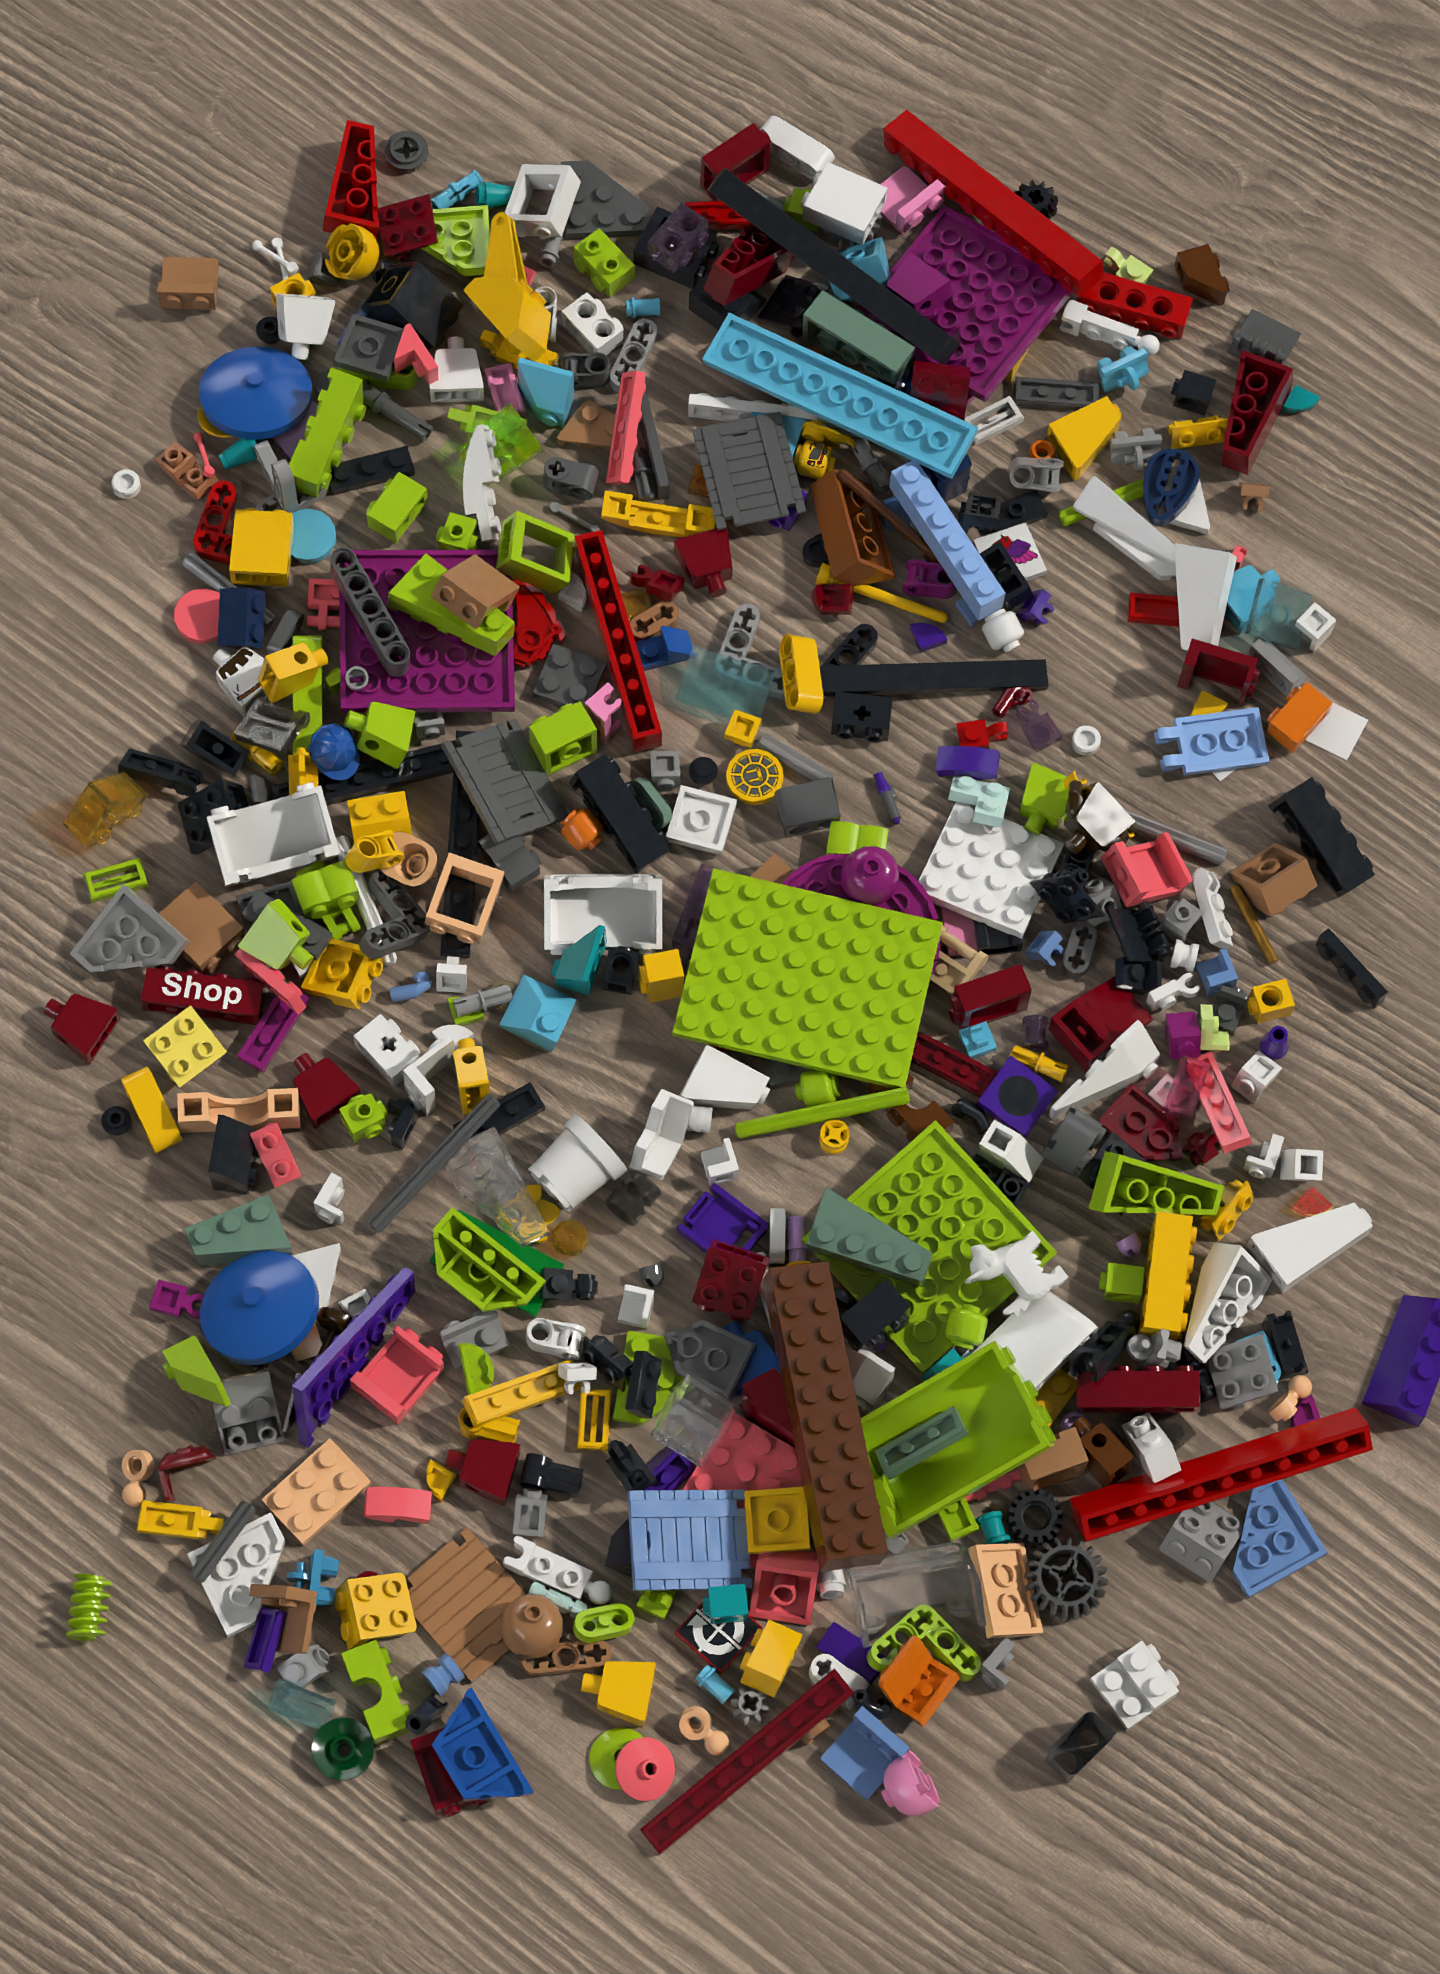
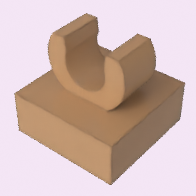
[1238,482,1270,511]

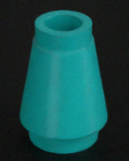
[476,181,514,209]
[218,438,257,470]

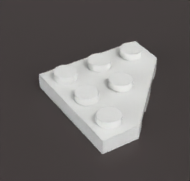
[187,1512,285,1638]

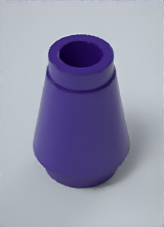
[1259,1026,1289,1060]

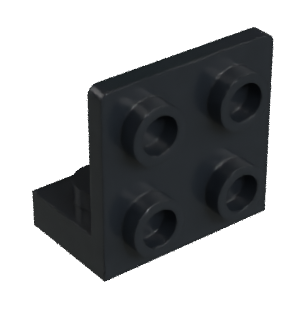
[178,778,249,855]

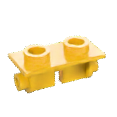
[1168,415,1227,449]
[288,747,319,796]
[1200,1179,1254,1242]

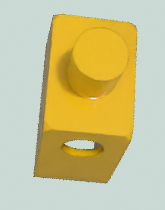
[258,643,328,704]
[453,1038,490,1115]
[581,1661,656,1727]

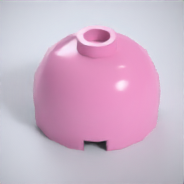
[881,1751,940,1816]

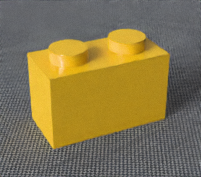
[638,949,684,1003]
[739,1619,803,1698]

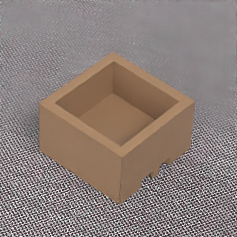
[1015,1427,1089,1493]

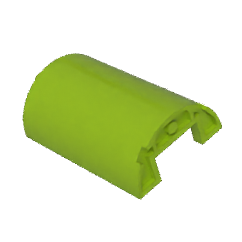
[861,1341,1056,1539]

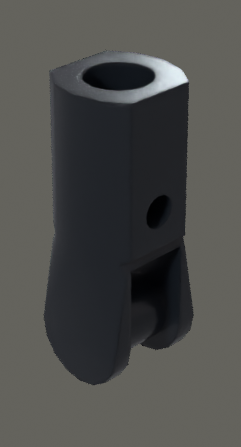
[405,1692,449,1735]

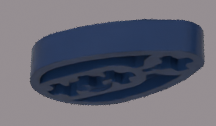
[1143,449,1200,526]

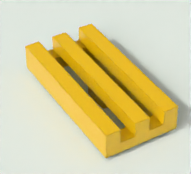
[577,1389,611,1452]

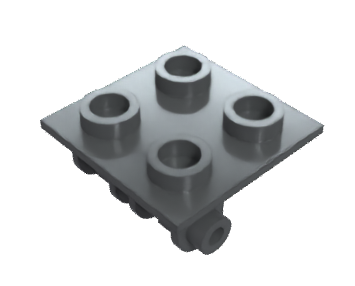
[1227,309,1301,365]

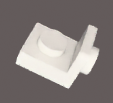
[1231,1051,1282,1103]
[1243,1134,1285,1179]
[314,1172,345,1225]

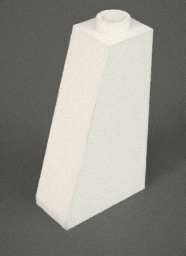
[1174,543,1237,652]
[1247,1203,1373,1293]

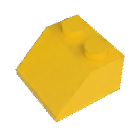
[347,791,412,844]

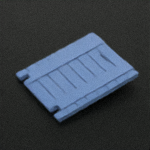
[627,1490,752,1591]

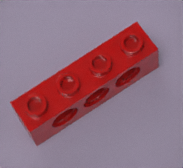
[1076,272,1193,339]

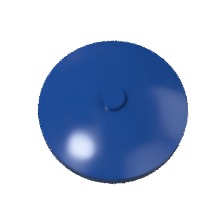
[199,347,312,440]
[200,1251,319,1365]

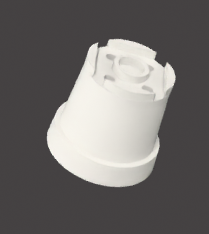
[528,1113,628,1213]

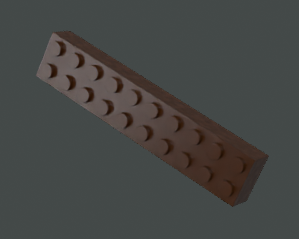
[762,1262,888,1572]

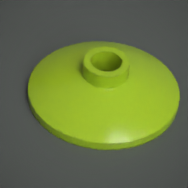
[589,1727,651,1790]

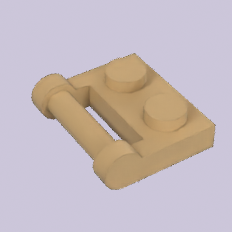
[930,925,989,995]

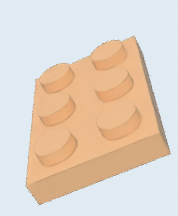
[261,1438,372,1546]
[968,1543,1043,1639]

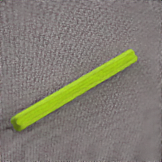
[735,1087,910,1139]

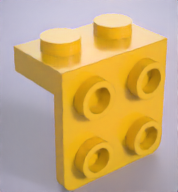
[334,1573,417,1650]

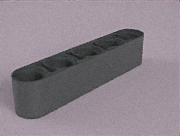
[330,547,410,677]

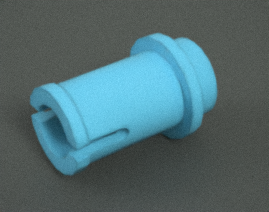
[625,297,660,319]
[695,1665,735,1705]

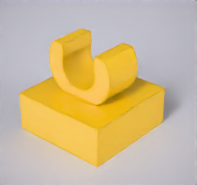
[724,709,762,748]

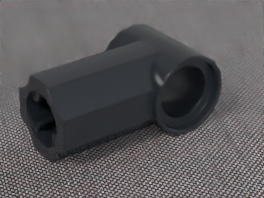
[519,1453,584,1497]

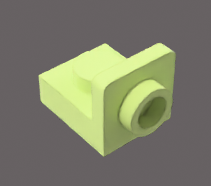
[1199,1004,1230,1052]

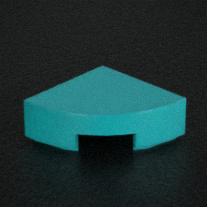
[1282,385,1320,414]

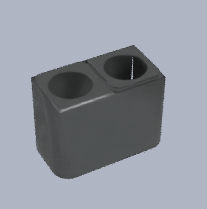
[773,777,841,838]
[1045,1712,1116,1783]

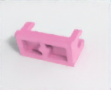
[585,683,621,745]

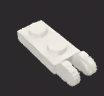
[1192,867,1233,949]

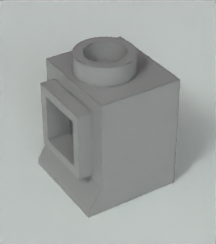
[1159,898,1203,943]

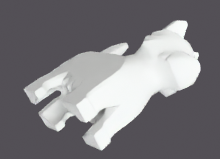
[965,1231,1068,1317]

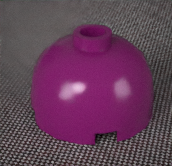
[841,846,899,906]

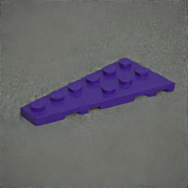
[292,1267,416,1448]

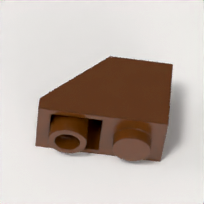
[1174,244,1229,305]

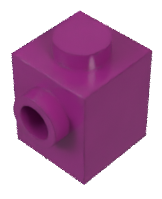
[1165,1011,1201,1059]

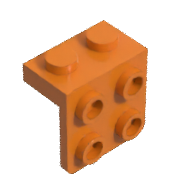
[878,1635,960,1727]

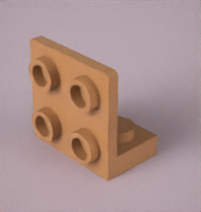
[249,1584,317,1654]

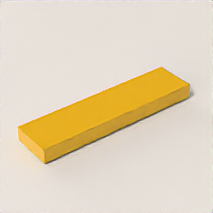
[462,1359,581,1428]

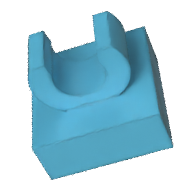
[958,1021,997,1059]

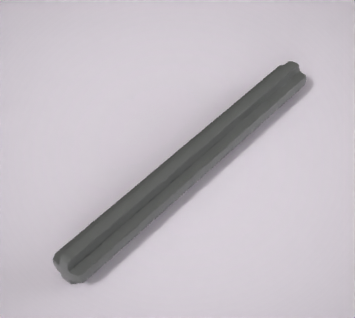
[367,1094,500,1233]

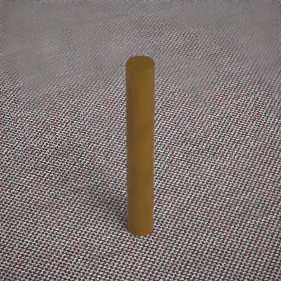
[1229,884,1279,965]

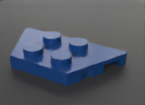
[432,1687,534,1801]

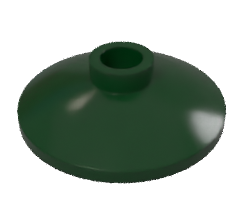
[311,1717,374,1781]

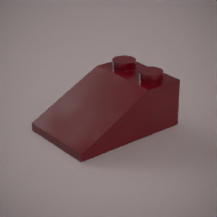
[739,1367,795,1448]

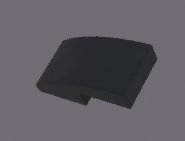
[972,1153,1029,1207]

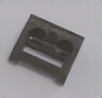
[233,697,310,755]

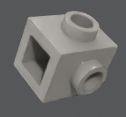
[1083,877,1123,927]

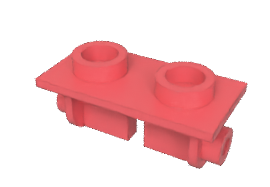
[250,1122,302,1188]

